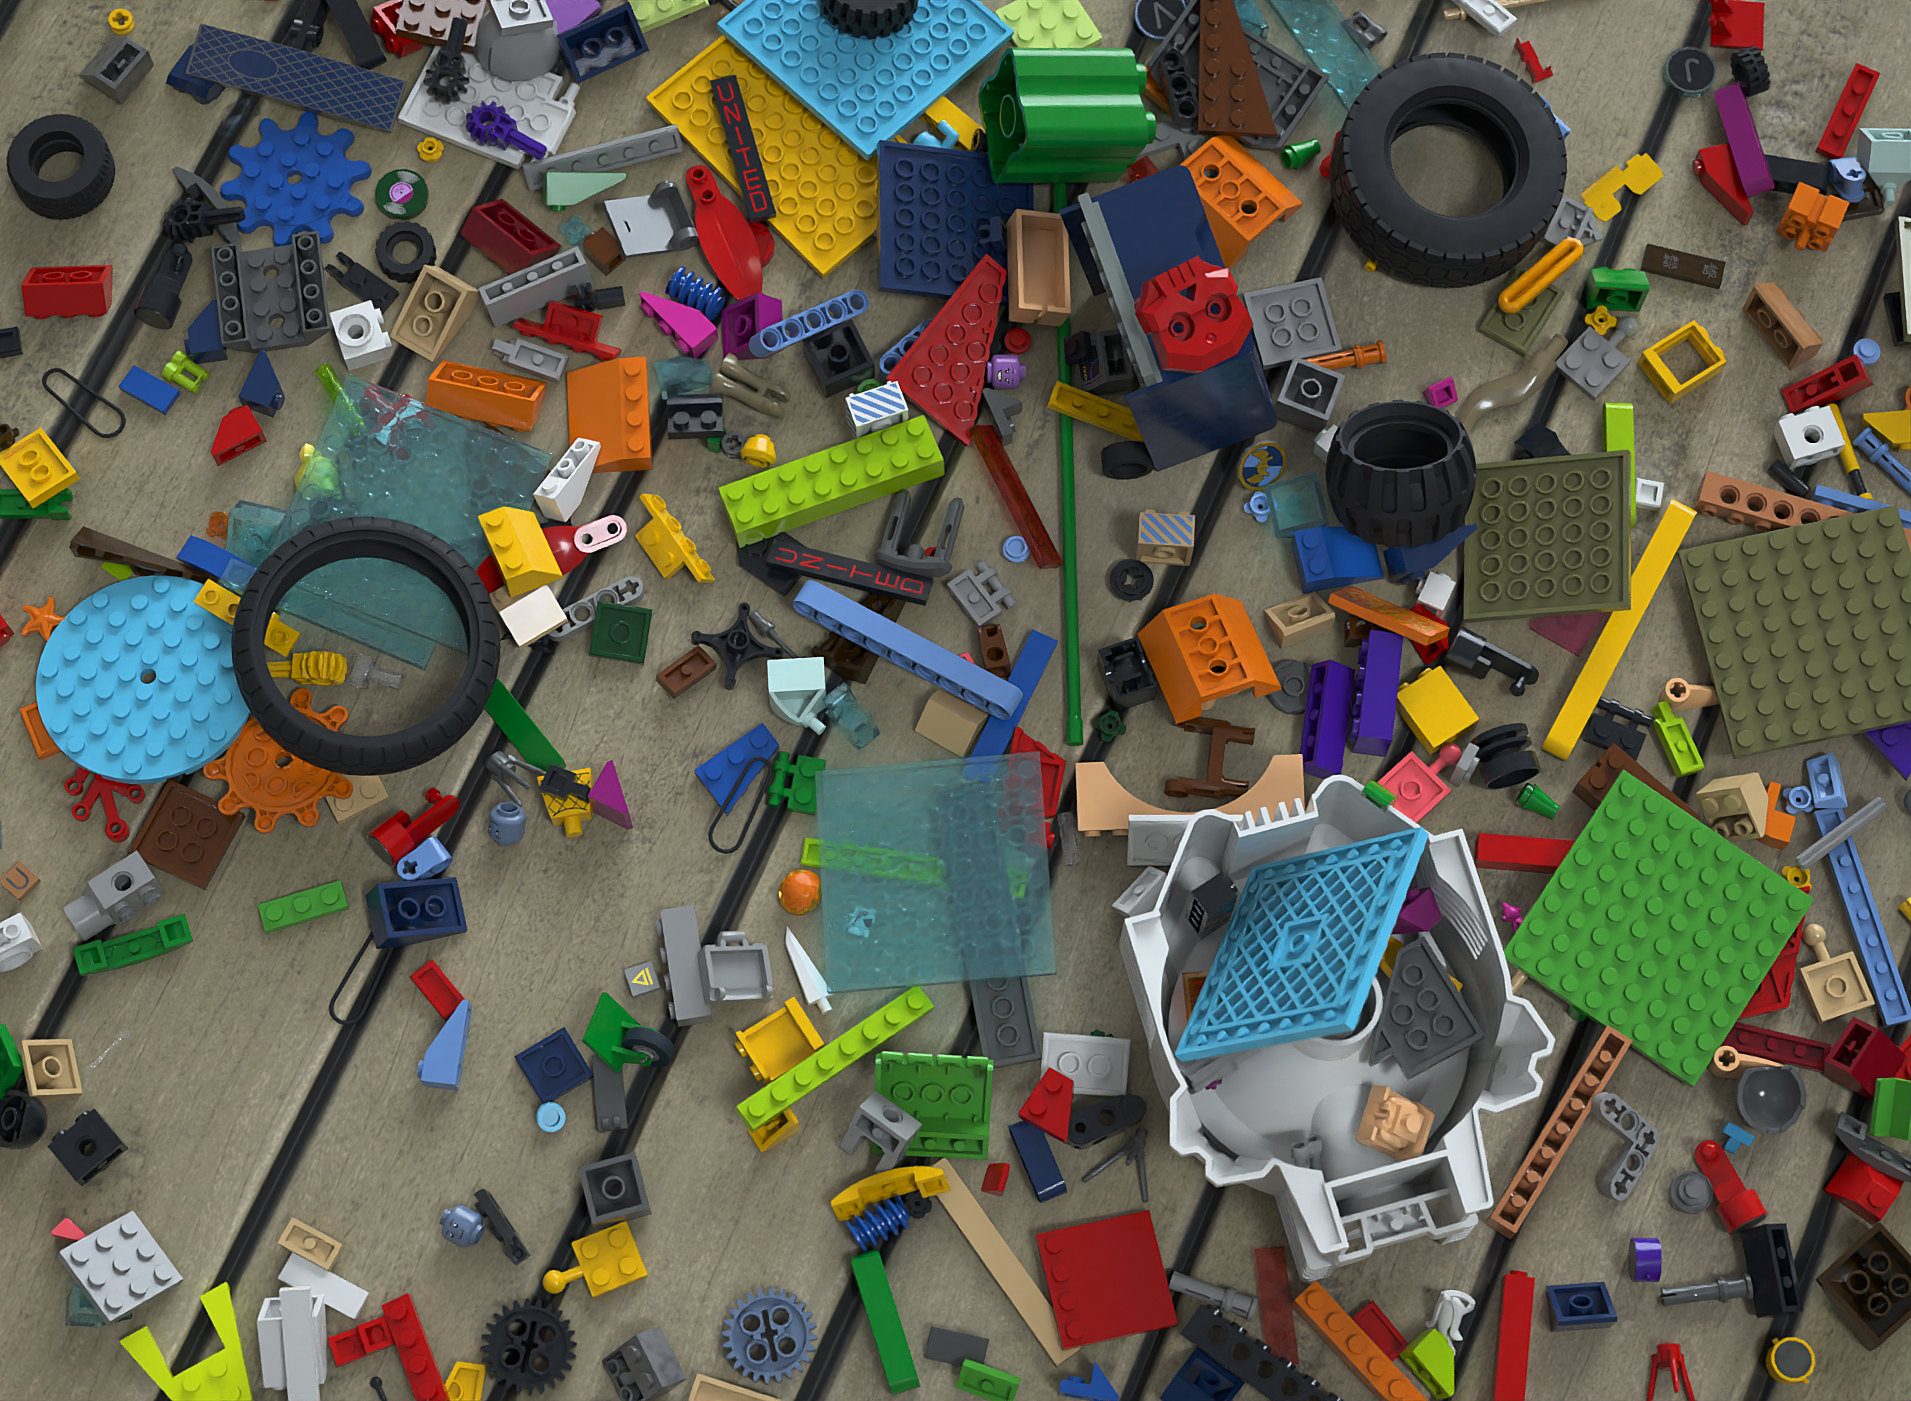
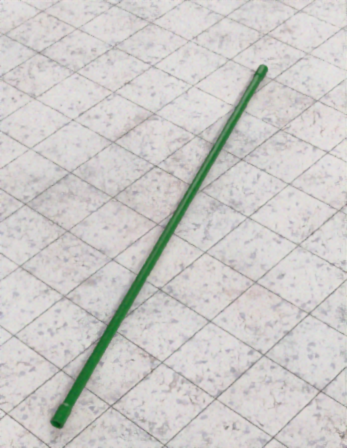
[1053,183,1083,746]

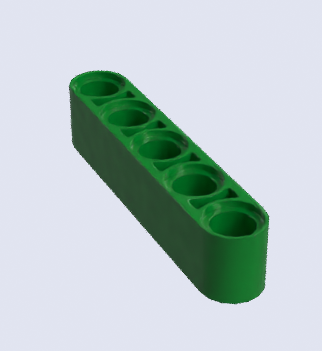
[849,1249,921,1396]

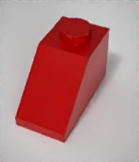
[211,404,267,466]

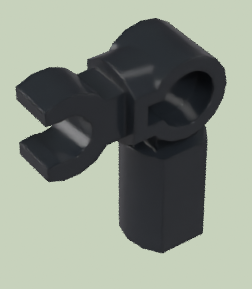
[571,282,626,312]

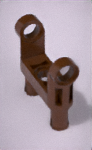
[1164,717,1255,798]

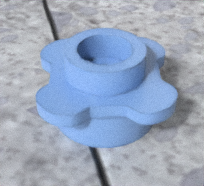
[1244,491,1277,523]
[1783,786,1814,815]

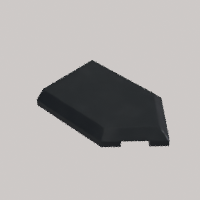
[736,532,806,596]

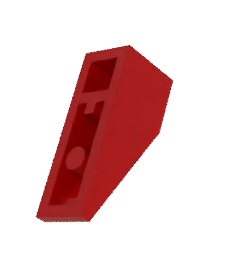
[1692,143,1753,226]
[1781,354,1874,414]

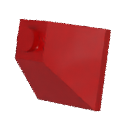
[1824,1151,1904,1226]

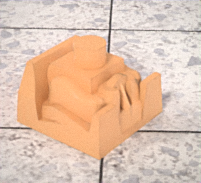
[1355,1085,1435,1162]

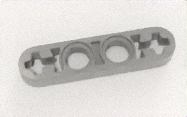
[547,576,644,642]

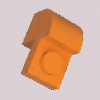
[1756,781,1796,850]

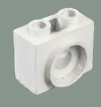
[329,300,392,371]
[1772,406,1845,469]
[0,913,43,972]

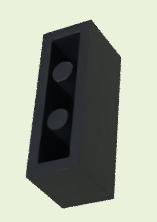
[1740,1223,1803,1318]

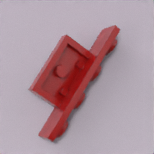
[513,300,622,361]

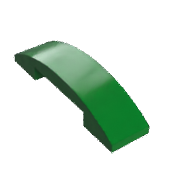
[1361,780,1398,812]
[72,914,193,976]

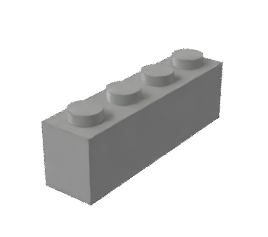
[478,246,594,327]
[656,905,712,1027]

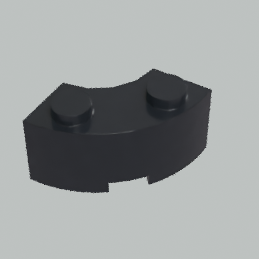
[1514,423,1571,460]

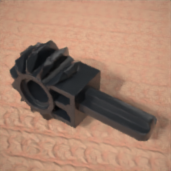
[424,17,470,105]
[162,197,246,244]

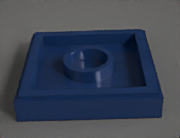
[514,1027,594,1104]

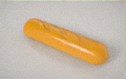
[1498,238,1584,314]

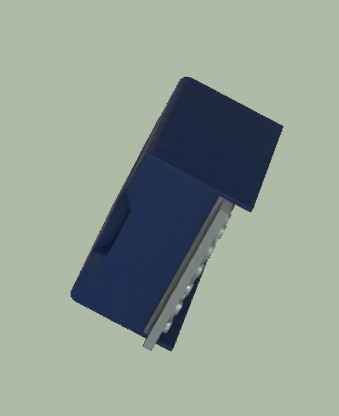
[1059,165,1277,472]

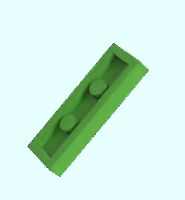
[258,880,349,934]

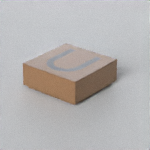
[0,861,41,902]

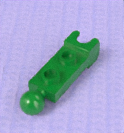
[0,488,73,521]

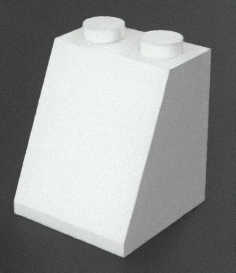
[257,1294,328,1390]

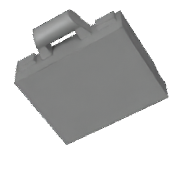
[697,931,774,1005]

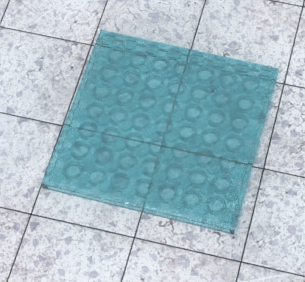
[268,374,553,655]
[815,751,1057,994]

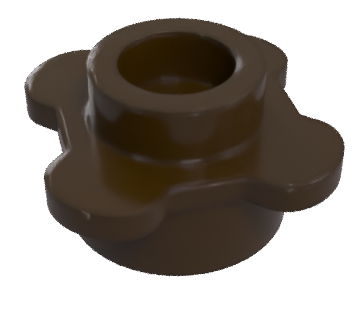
[0,424,20,450]

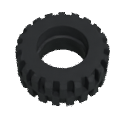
[819,0,918,39]

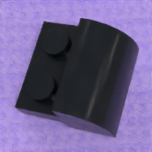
[667,393,724,440]

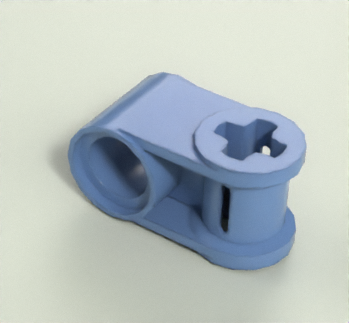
[1827,156,1866,202]
[397,836,453,882]

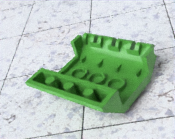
[872,1051,993,1160]

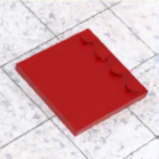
[1035,1210,1178,1351]

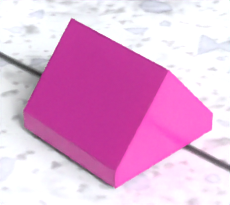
[1423,376,1458,408]

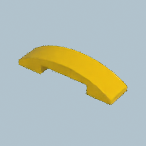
[831,1166,951,1222]

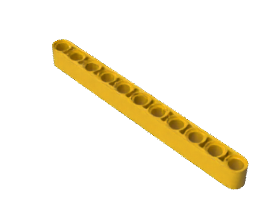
[1541,499,1697,761]

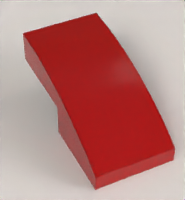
[327,1316,395,1368]

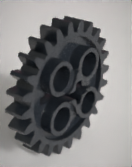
[480,1298,577,1397]

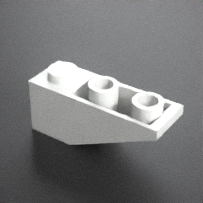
[533,438,601,522]

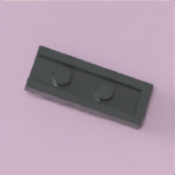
[592,1054,628,1133]

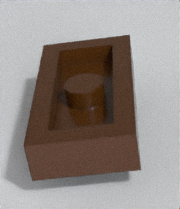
[656,645,717,699]

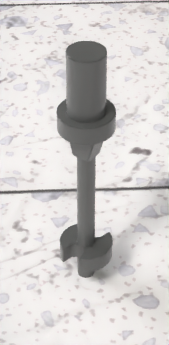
[749,610,807,659]

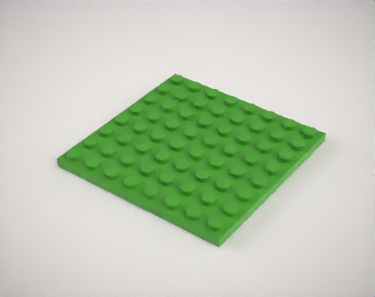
[1503,770,1814,1088]

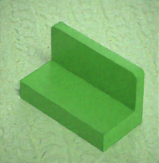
[1870,1078,1911,1141]

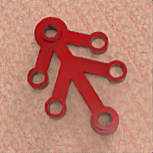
[64,767,146,843]

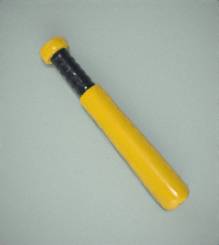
[1824,403,1873,500]

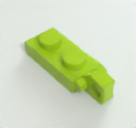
[1651,700,1704,778]

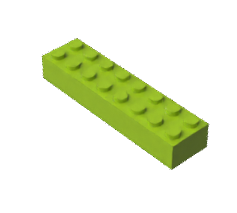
[718,415,945,548]

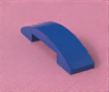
[176,535,258,593]

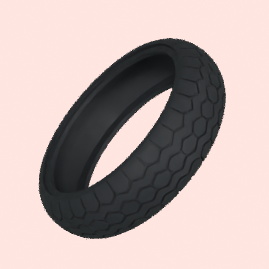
[231,516,501,776]

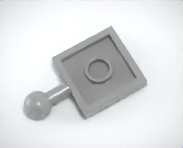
[1556,316,1638,401]

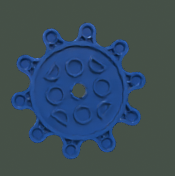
[220,112,372,247]

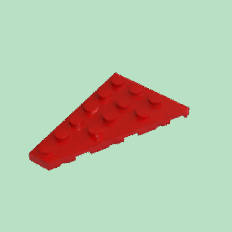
[885,254,1007,447]

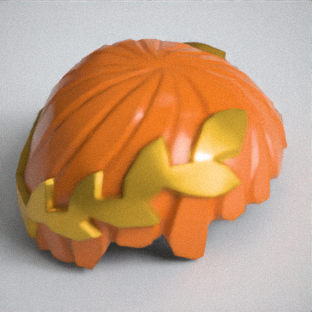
[778,869,824,916]

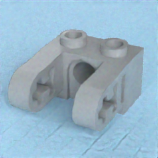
[839,1090,922,1174]

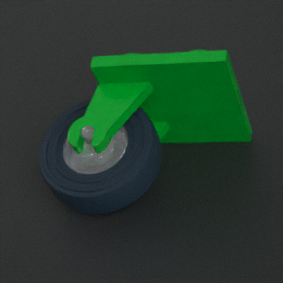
[582,992,675,1073]

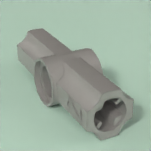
[1180,1048,1260,1095]

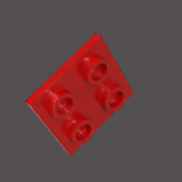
[1708,0,1765,51]

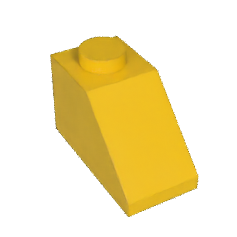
[1861,410,1911,452]

